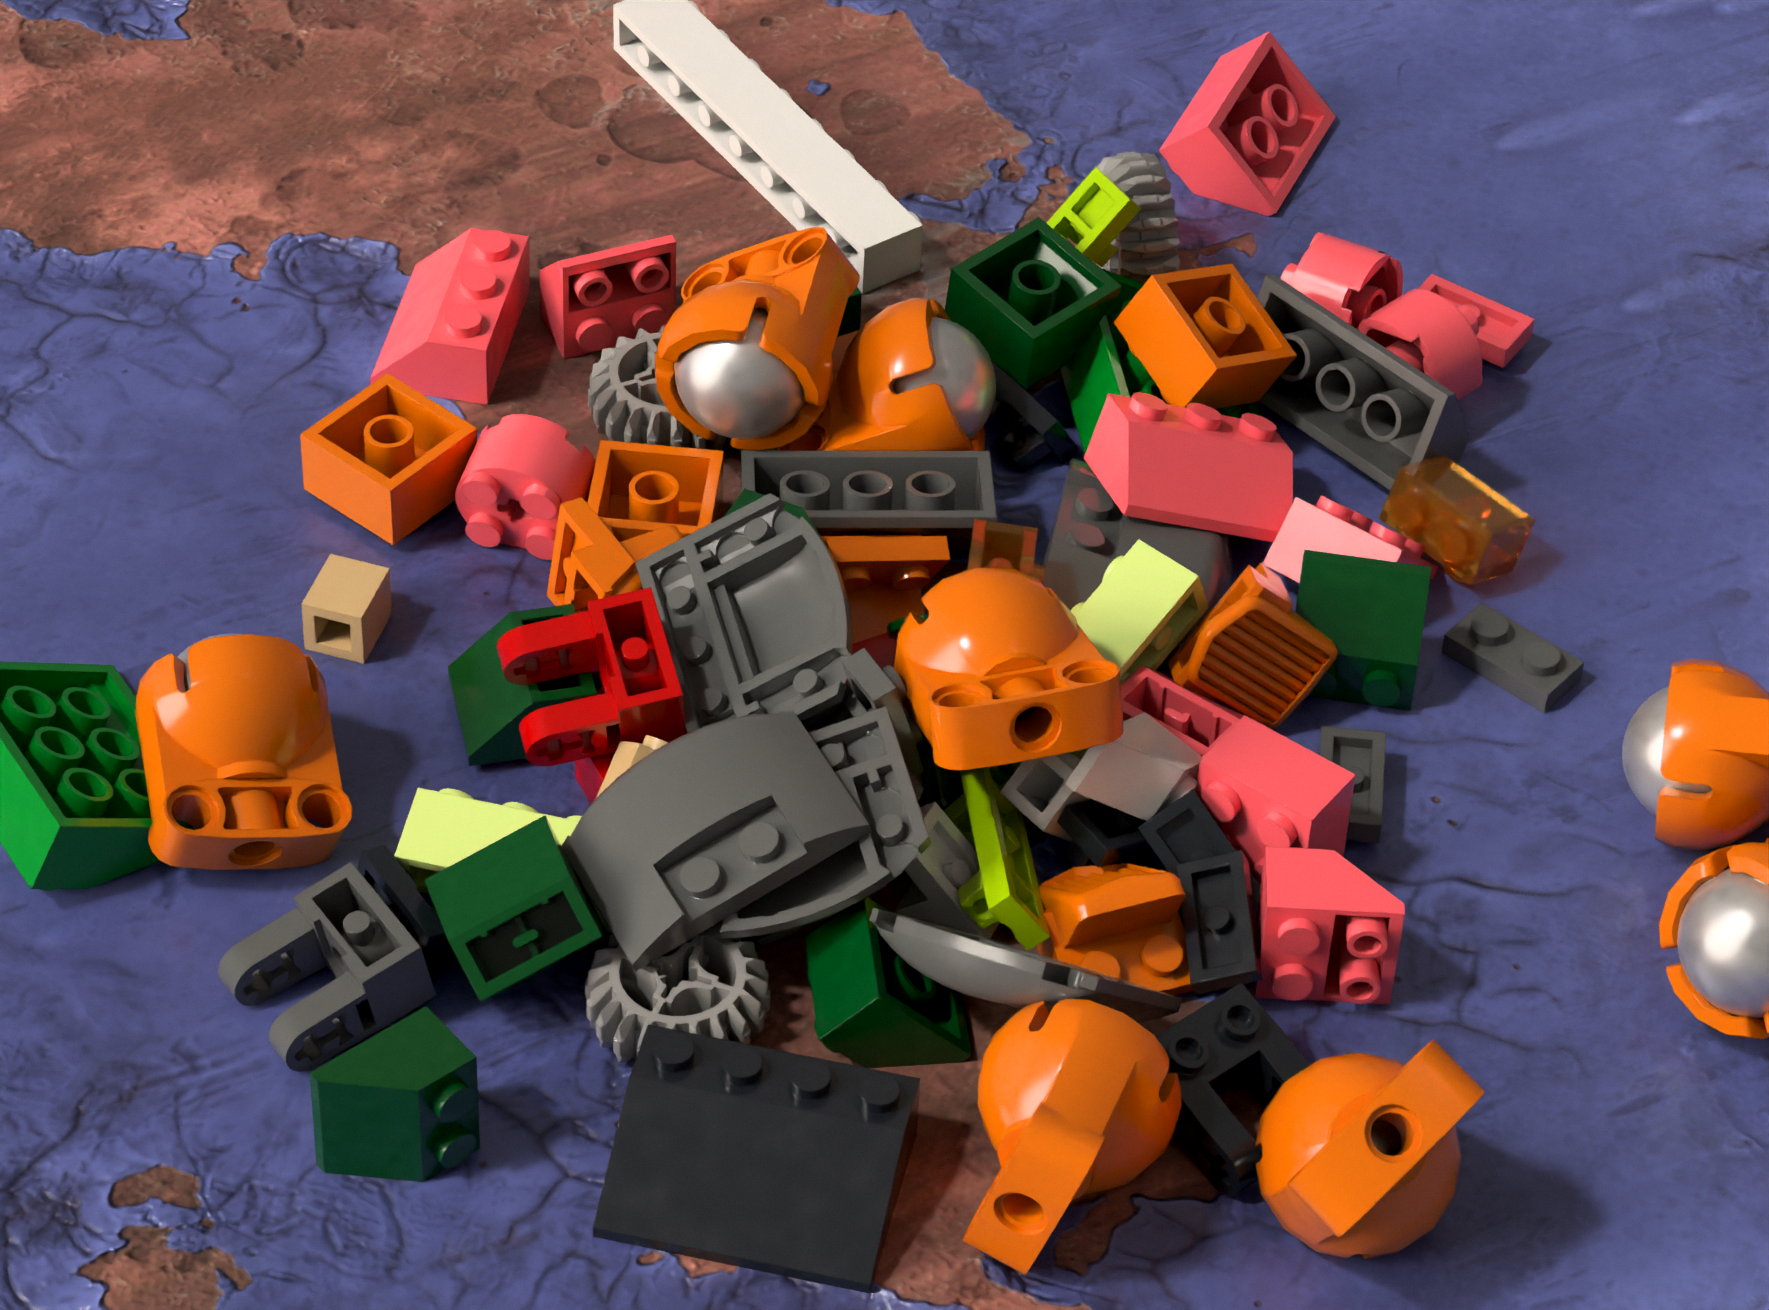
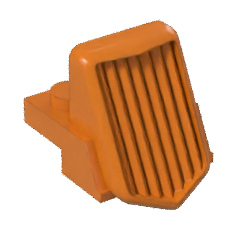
[547,497,684,682]
[821,535,950,643]
[1168,563,1338,729]
[1036,863,1195,996]

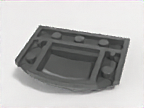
[1039,458,1233,655]
[635,493,853,733]
[698,706,931,938]
[562,711,872,971]
[869,908,1182,1023]

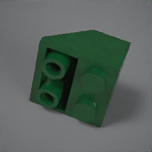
[448,604,597,766]
[424,816,609,1002]

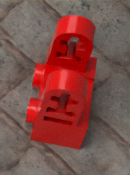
[497,587,686,766]

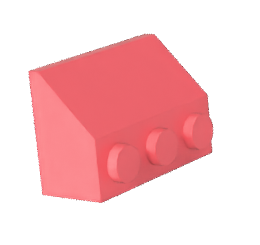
[1159,32,1336,216]
[370,228,530,405]
[1084,392,1293,542]

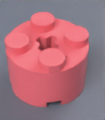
[1280,232,1403,328]
[1356,289,1483,401]
[455,414,596,560]

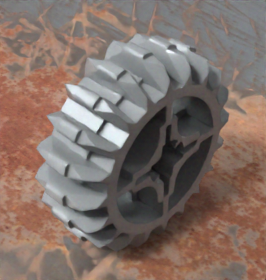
[1097,151,1180,284]
[588,325,732,451]
[585,933,770,1064]

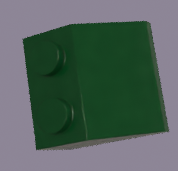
[945,217,1122,389]
[1295,549,1432,711]
[805,898,972,1068]
[309,1006,480,1182]

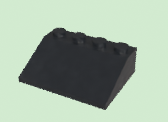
[593,1024,920,1294]

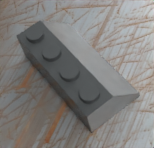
[1257,274,1469,501]
[741,450,997,551]

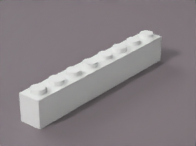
[613,0,924,294]

